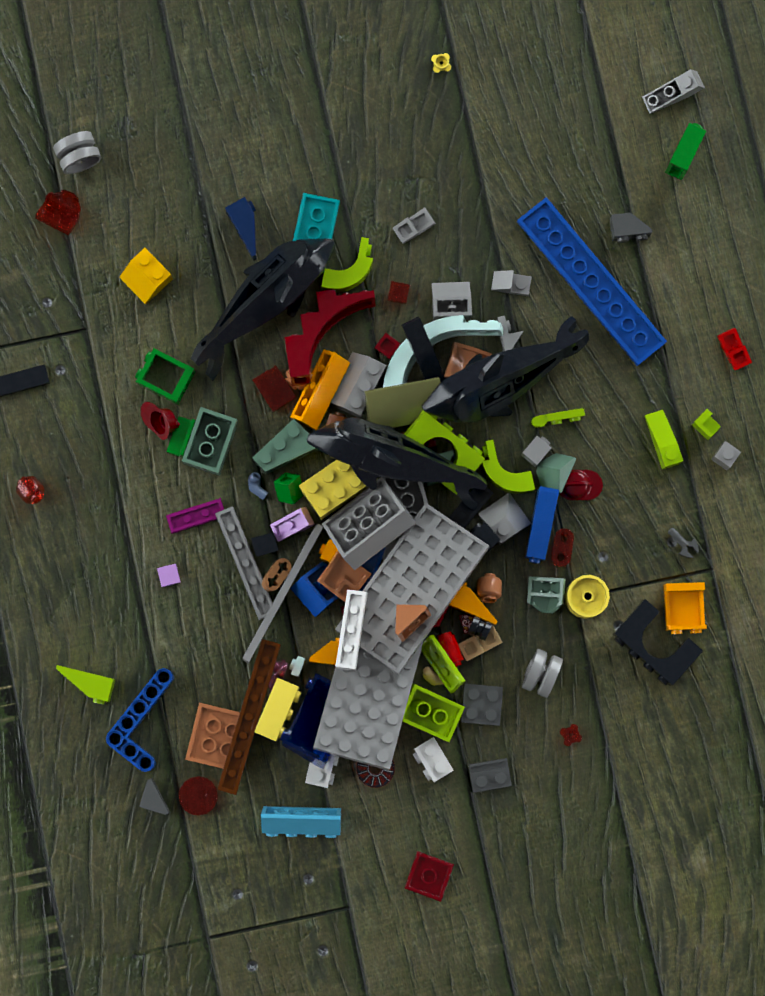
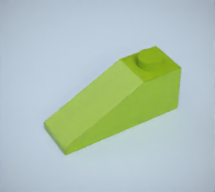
[645,410,683,470]
[56,665,115,705]

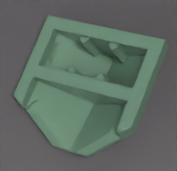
[536,453,576,493]
[527,576,566,613]

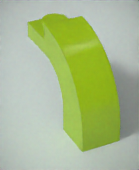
[321,237,373,293]
[481,440,535,494]

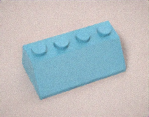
[261,806,341,838]

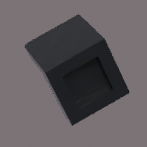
[251,532,279,557]

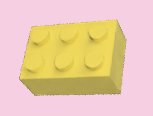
[299,460,368,520]
[254,678,302,741]

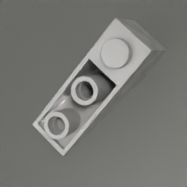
[642,69,705,114]

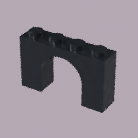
[613,599,703,686]

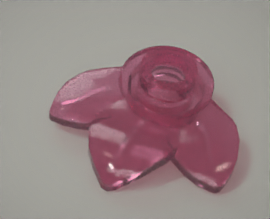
[269,659,289,691]

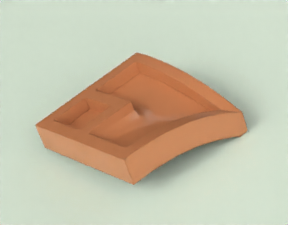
[444,342,492,378]
[317,550,371,602]

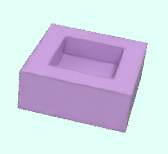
[157,564,181,587]

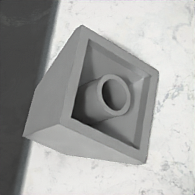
[478,493,531,545]

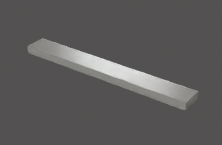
[242,524,323,664]

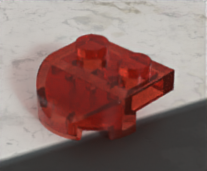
[35,190,81,235]

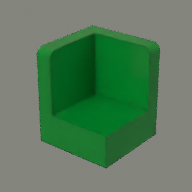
[274,472,304,505]

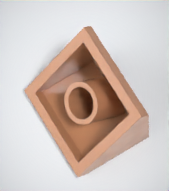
[395,604,431,642]

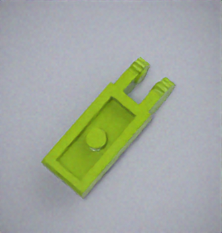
[531,408,585,428]

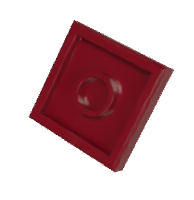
[404,851,454,902]

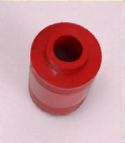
[437,631,464,667]

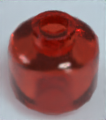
[16,476,45,504]

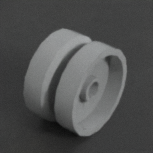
[53,131,102,174]
[522,649,563,698]

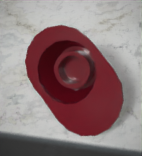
[141,402,180,440]
[560,470,603,500]

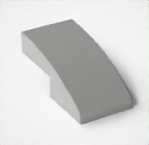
[393,207,436,244]

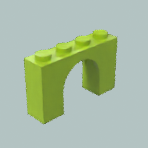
[404,410,485,495]

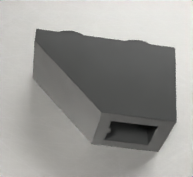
[610,213,652,243]

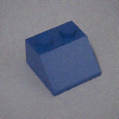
[290,561,339,617]

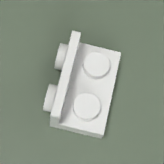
[413,737,454,782]
[305,749,339,788]

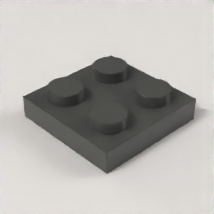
[461,684,503,726]

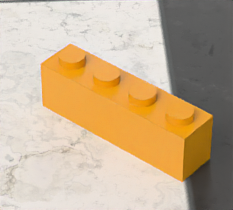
[290,350,350,430]

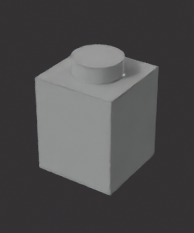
[521,436,552,468]
[711,441,741,471]

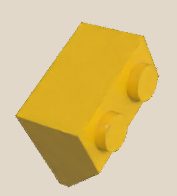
[119,248,173,305]

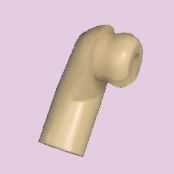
[422,666,443,686]

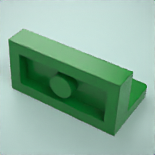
[166,416,196,458]

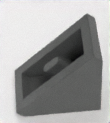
[139,778,171,815]

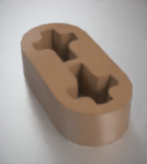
[262,558,291,592]

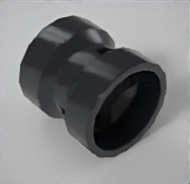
[468,616,492,641]

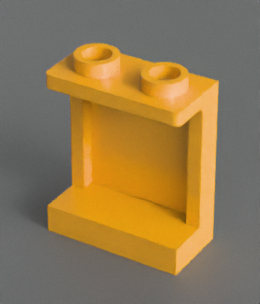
[663,582,707,634]

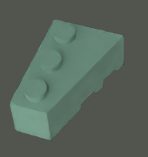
[252,419,318,474]

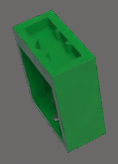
[665,122,706,180]
[135,348,196,405]

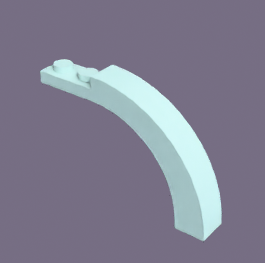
[383,315,503,388]

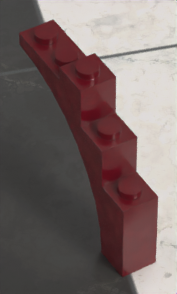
[284,289,376,386]

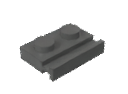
[468,758,512,793]

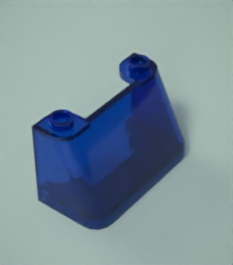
[280,674,331,769]

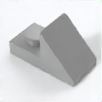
[491,270,532,296]
[496,316,524,351]

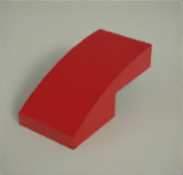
[717,328,752,370]

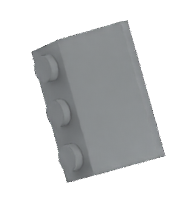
[330,352,386,418]

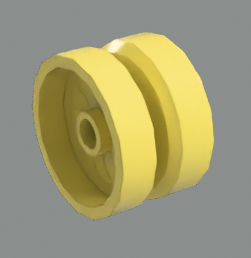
[565,575,610,619]

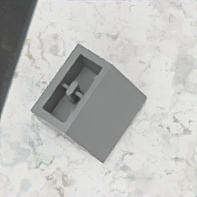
[431,282,472,321]

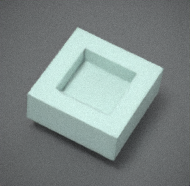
[289,656,306,677]

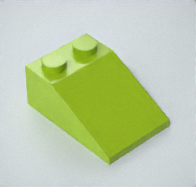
[402,683,465,742]

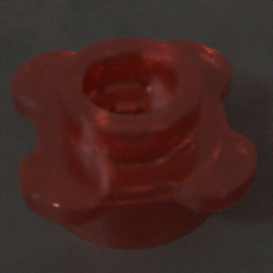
[560,724,582,746]

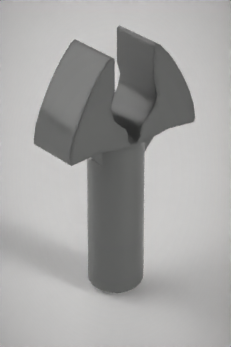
[668,528,699,558]

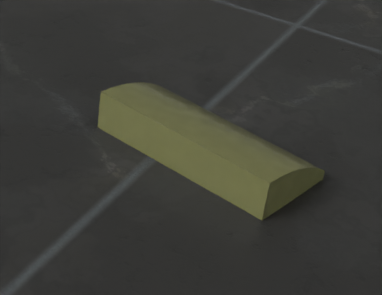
[364,377,441,428]

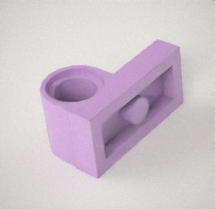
[270,507,315,542]

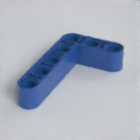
[106,668,174,772]

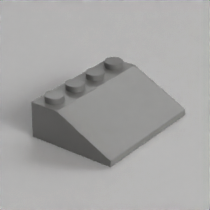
[322,477,416,570]

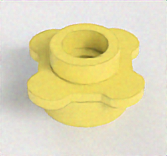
[431,53,451,73]

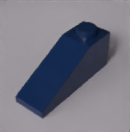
[225,197,257,261]

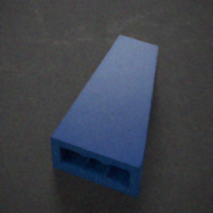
[525,486,559,564]

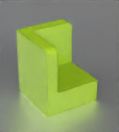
[692,409,721,440]

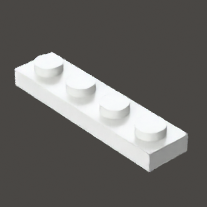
[335,589,368,670]

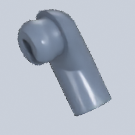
[248,472,268,500]

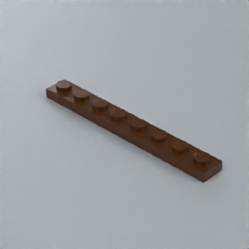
[217,639,281,795]

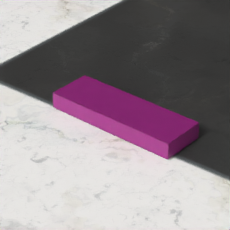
[166,498,224,534]

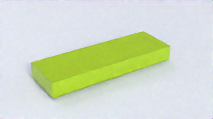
[421,635,465,693]

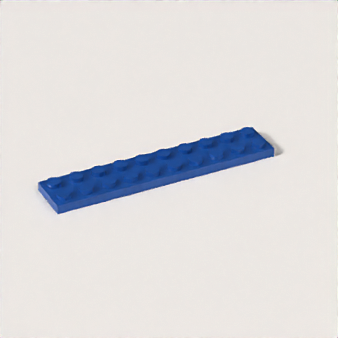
[517,197,667,366]

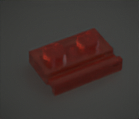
[253,365,296,412]

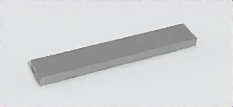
[215,506,273,620]

